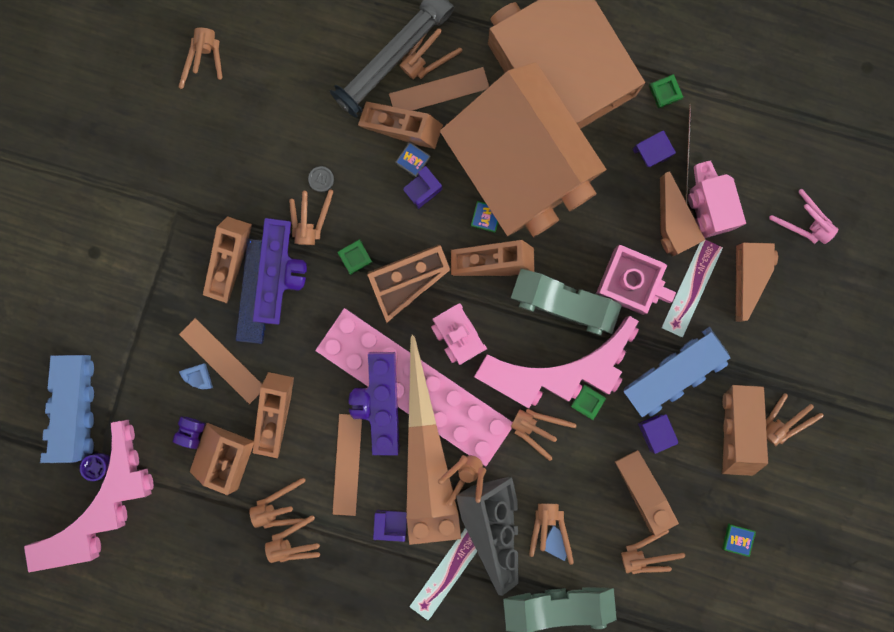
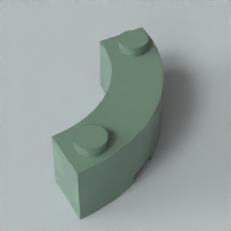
[511,269,622,336]
[503,587,617,632]

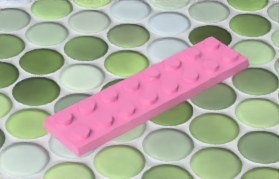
[315,308,513,466]

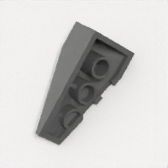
[456,477,518,596]

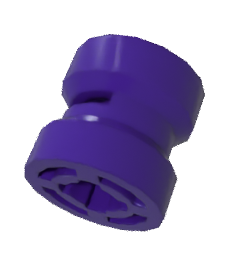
[172,416,205,449]
[80,453,110,481]

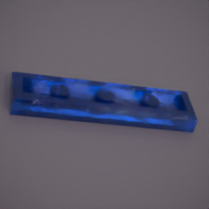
[236,239,265,344]

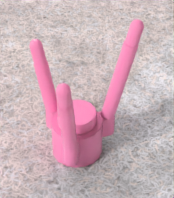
[769,189,838,244]

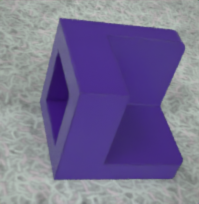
[632,130,676,167]
[403,166,442,209]
[638,413,678,454]
[373,510,407,542]

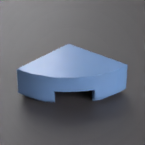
[179,364,213,389]
[545,525,567,561]

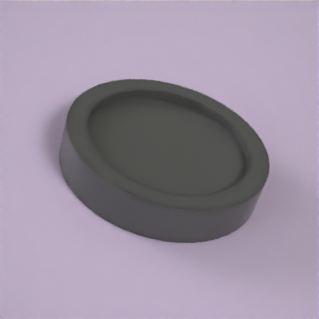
[308,166,334,192]

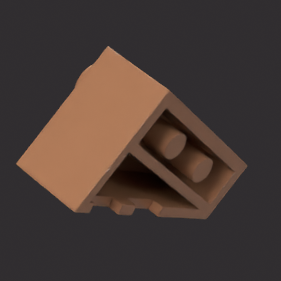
[367,244,450,322]
[722,385,768,476]

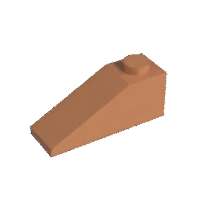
[358,102,443,149]
[660,171,705,257]
[203,216,252,303]
[451,240,534,276]
[736,243,778,322]
[253,372,294,458]
[615,450,679,536]

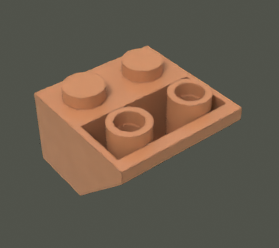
[190,423,255,495]

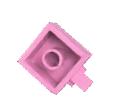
[688,161,746,238]
[596,245,676,315]
[431,303,487,365]

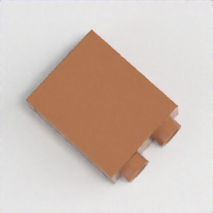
[488,0,645,129]
[440,62,607,237]

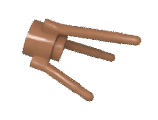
[179,27,222,89]
[399,29,462,80]
[289,190,333,245]
[766,393,823,446]
[511,408,576,461]
[438,455,486,506]
[250,478,306,529]
[529,504,574,565]
[265,515,320,563]
[621,530,685,574]

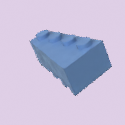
[624,327,730,417]
[40,355,94,463]

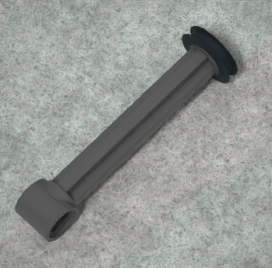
[330,0,455,118]

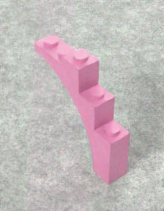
[474,316,639,408]
[24,420,154,572]

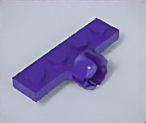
[252,218,307,325]
[349,352,399,455]

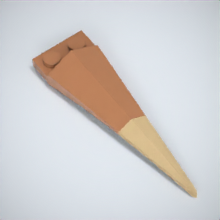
[406,335,461,545]

